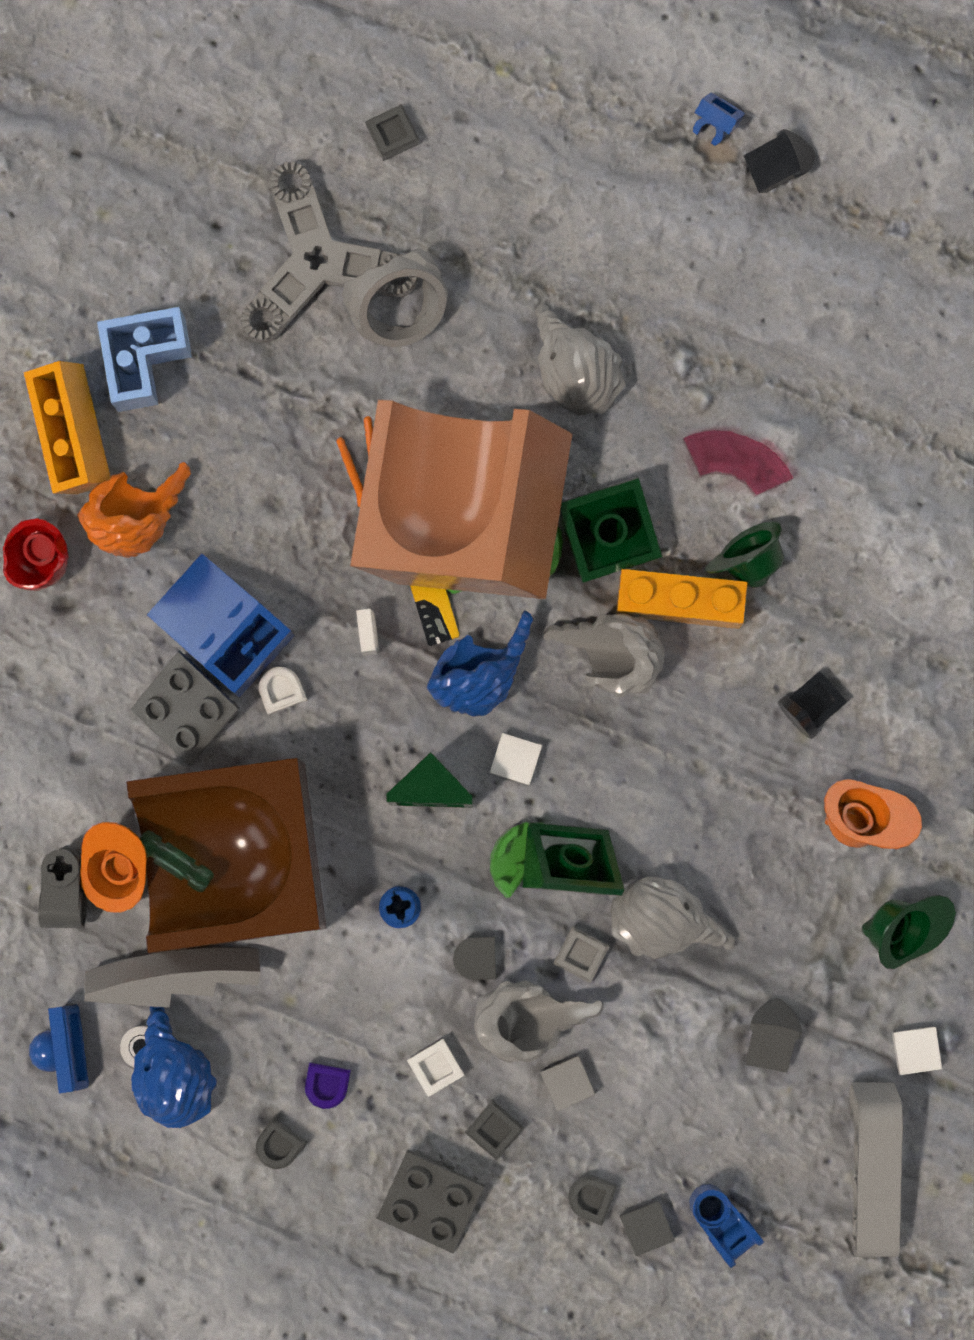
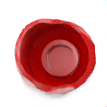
[3,518,69,591]

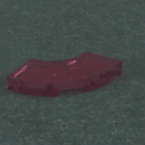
[683,430,793,497]

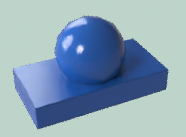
[28,1004,89,1094]

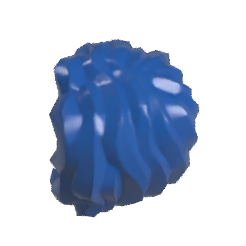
[426,610,533,717]
[131,1006,217,1128]

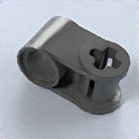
[38,847,87,929]

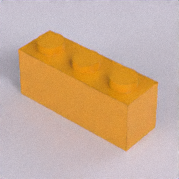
[23,361,111,494]
[616,569,747,629]

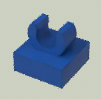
[693,92,746,146]

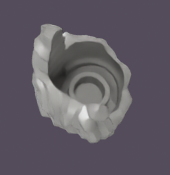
[535,303,625,416]
[544,612,665,697]
[610,877,735,959]
[474,980,604,1063]

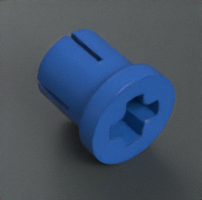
[379,886,421,928]

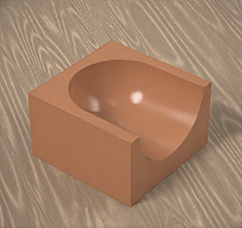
[350,400,572,599]

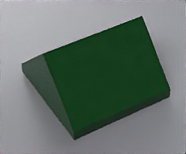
[560,477,662,583]
[386,752,474,808]
[522,822,625,896]

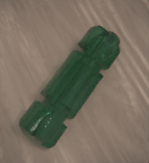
[140,830,214,893]

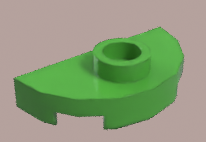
[490,822,544,898]

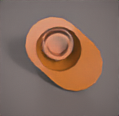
[824,779,922,849]
[80,822,147,913]

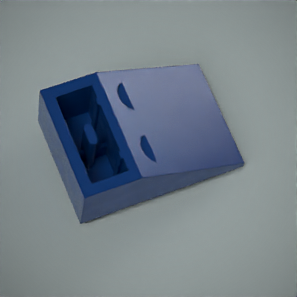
[147,554,295,698]

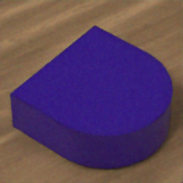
[305,1062,351,1109]

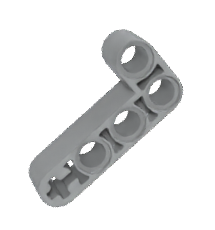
[849,1082,903,1257]

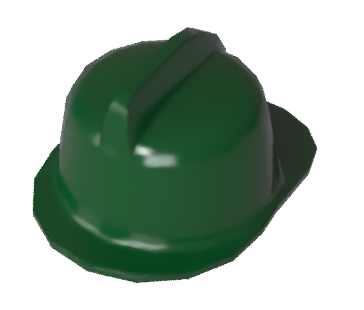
[705,521,784,588]
[862,895,956,969]

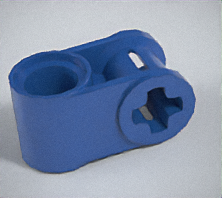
[689,1184,764,1268]

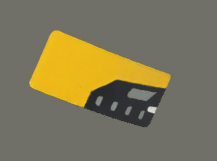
[410,586,459,646]

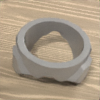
[342,248,448,347]

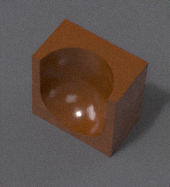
[126,758,327,953]

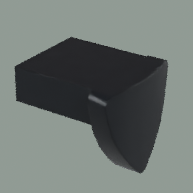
[744,129,815,193]
[778,671,847,739]

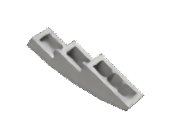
[84,947,261,1008]

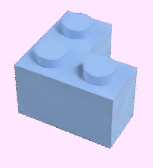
[97,307,192,412]

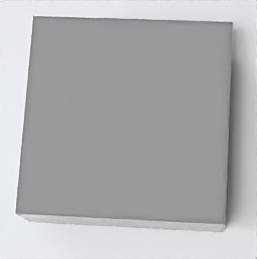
[553,926,610,983]
[540,1055,596,1112]

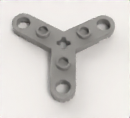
[241,162,418,343]

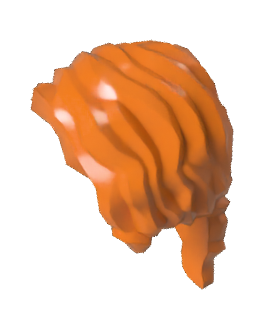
[77,462,191,558]

